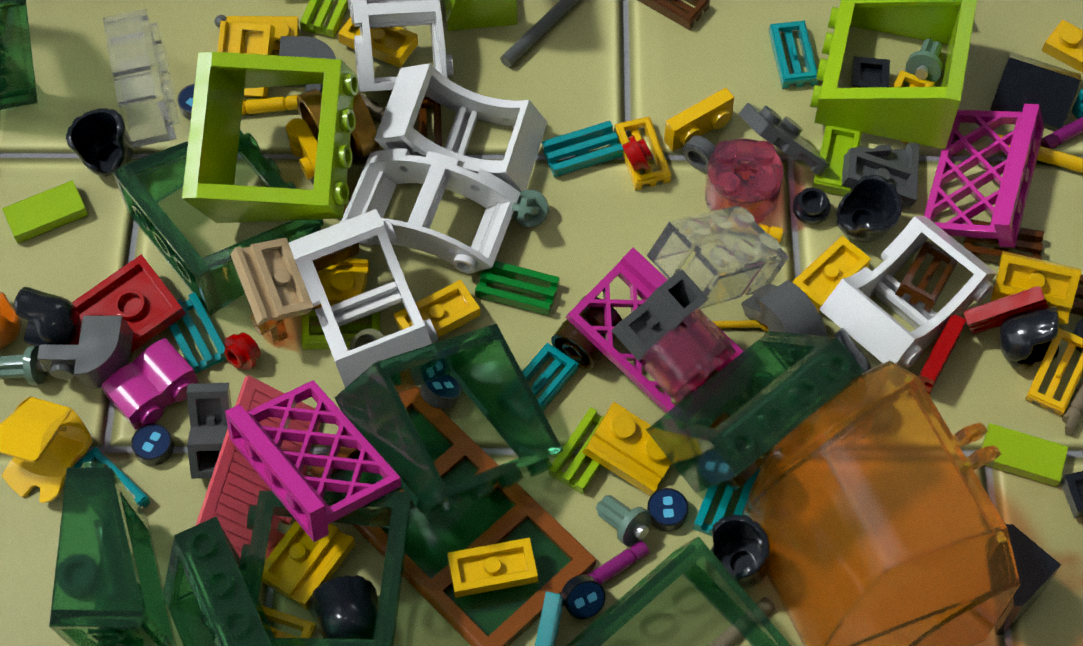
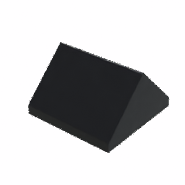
[990,52,1081,131]
[987,524,1061,635]

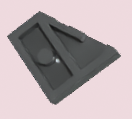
[739,103,830,176]
[842,143,920,208]

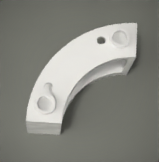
[348,0,453,92]
[375,63,547,192]
[340,148,520,274]
[289,209,439,391]
[819,216,997,370]

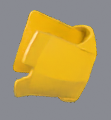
[0,396,93,503]

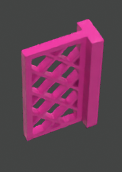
[924,104,1044,248]
[565,247,749,428]
[225,380,401,542]

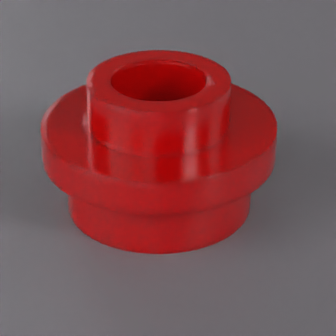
[622,135,653,172]
[224,332,261,370]

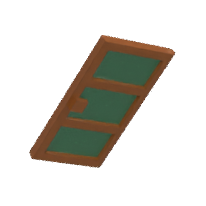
[305,383,597,646]

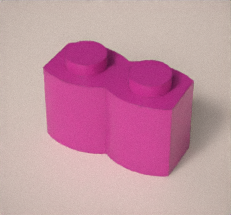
[101,338,199,430]

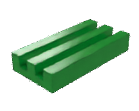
[475,261,560,316]

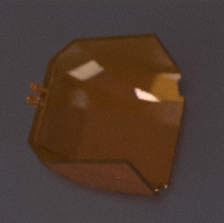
[742,361,1020,646]

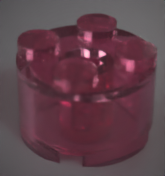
[704,139,783,223]
[639,308,736,403]

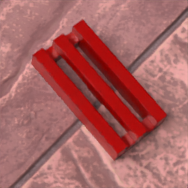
[964,286,1048,335]
[914,314,966,399]

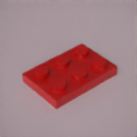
[71,254,186,353]

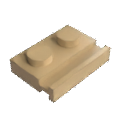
[230,238,314,325]

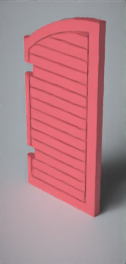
[185,375,321,566]

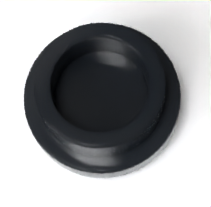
[792,187,831,224]

